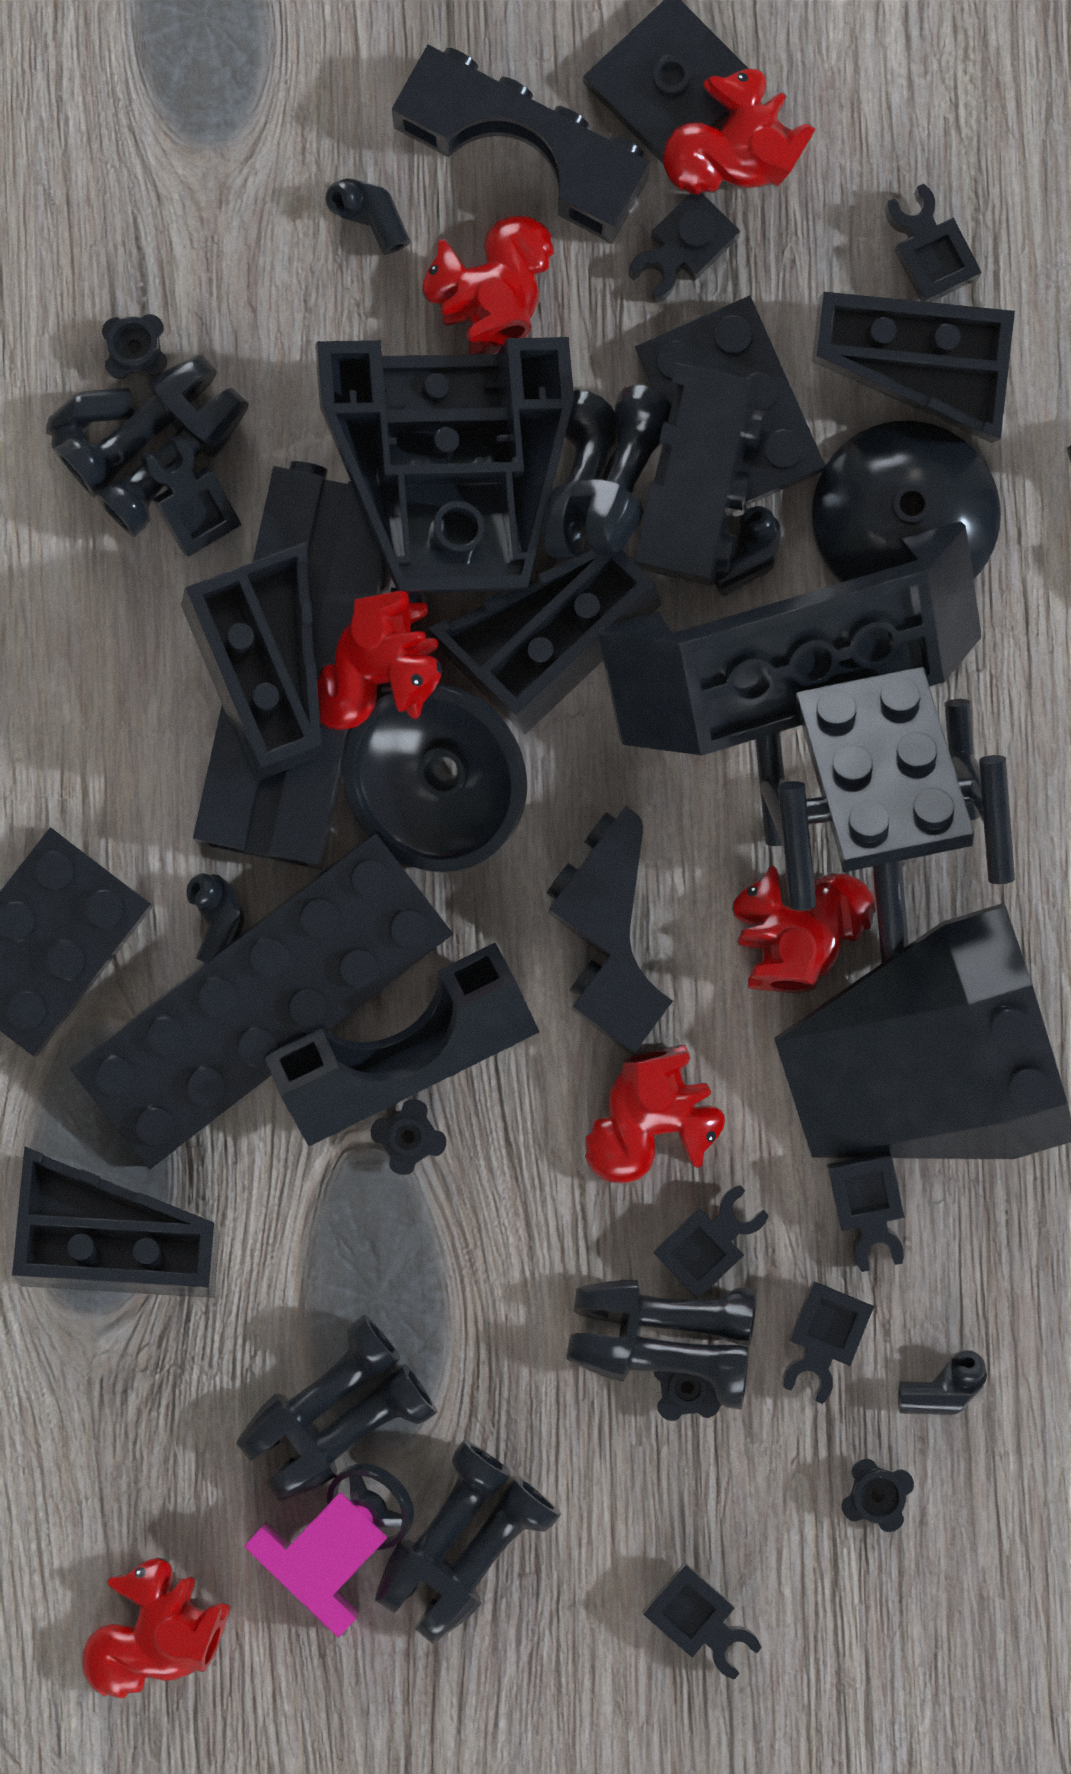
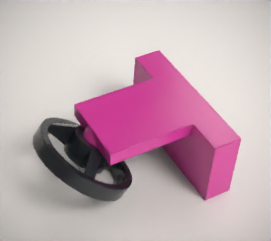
[244,1463,414,1638]

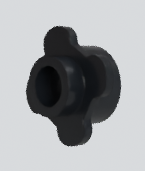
[102,314,167,379]
[371,1099,447,1175]
[654,1371,721,1421]
[841,1459,914,1532]

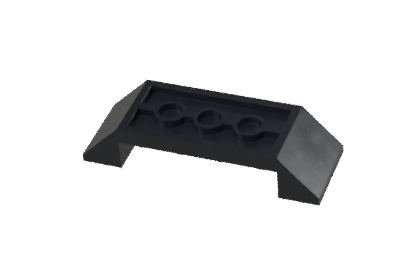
[597,521,982,756]

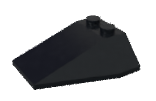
[315,337,574,594]
[774,903,1071,1159]

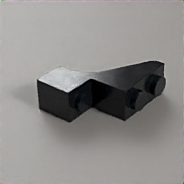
[546,806,673,1055]

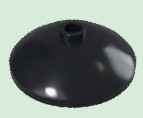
[811,421,1001,583]
[343,684,527,872]

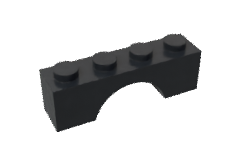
[392,44,650,244]
[264,942,540,1147]

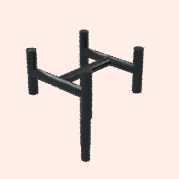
[755,699,1015,963]

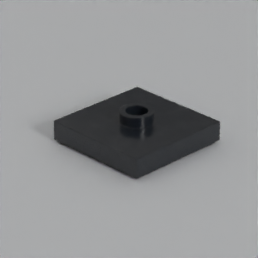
[583,0,749,164]

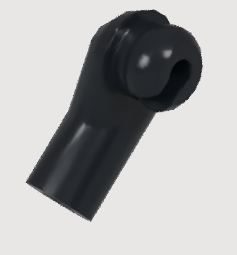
[325,178,411,255]
[46,387,134,450]
[714,506,781,597]
[186,873,245,963]
[898,1350,987,1415]

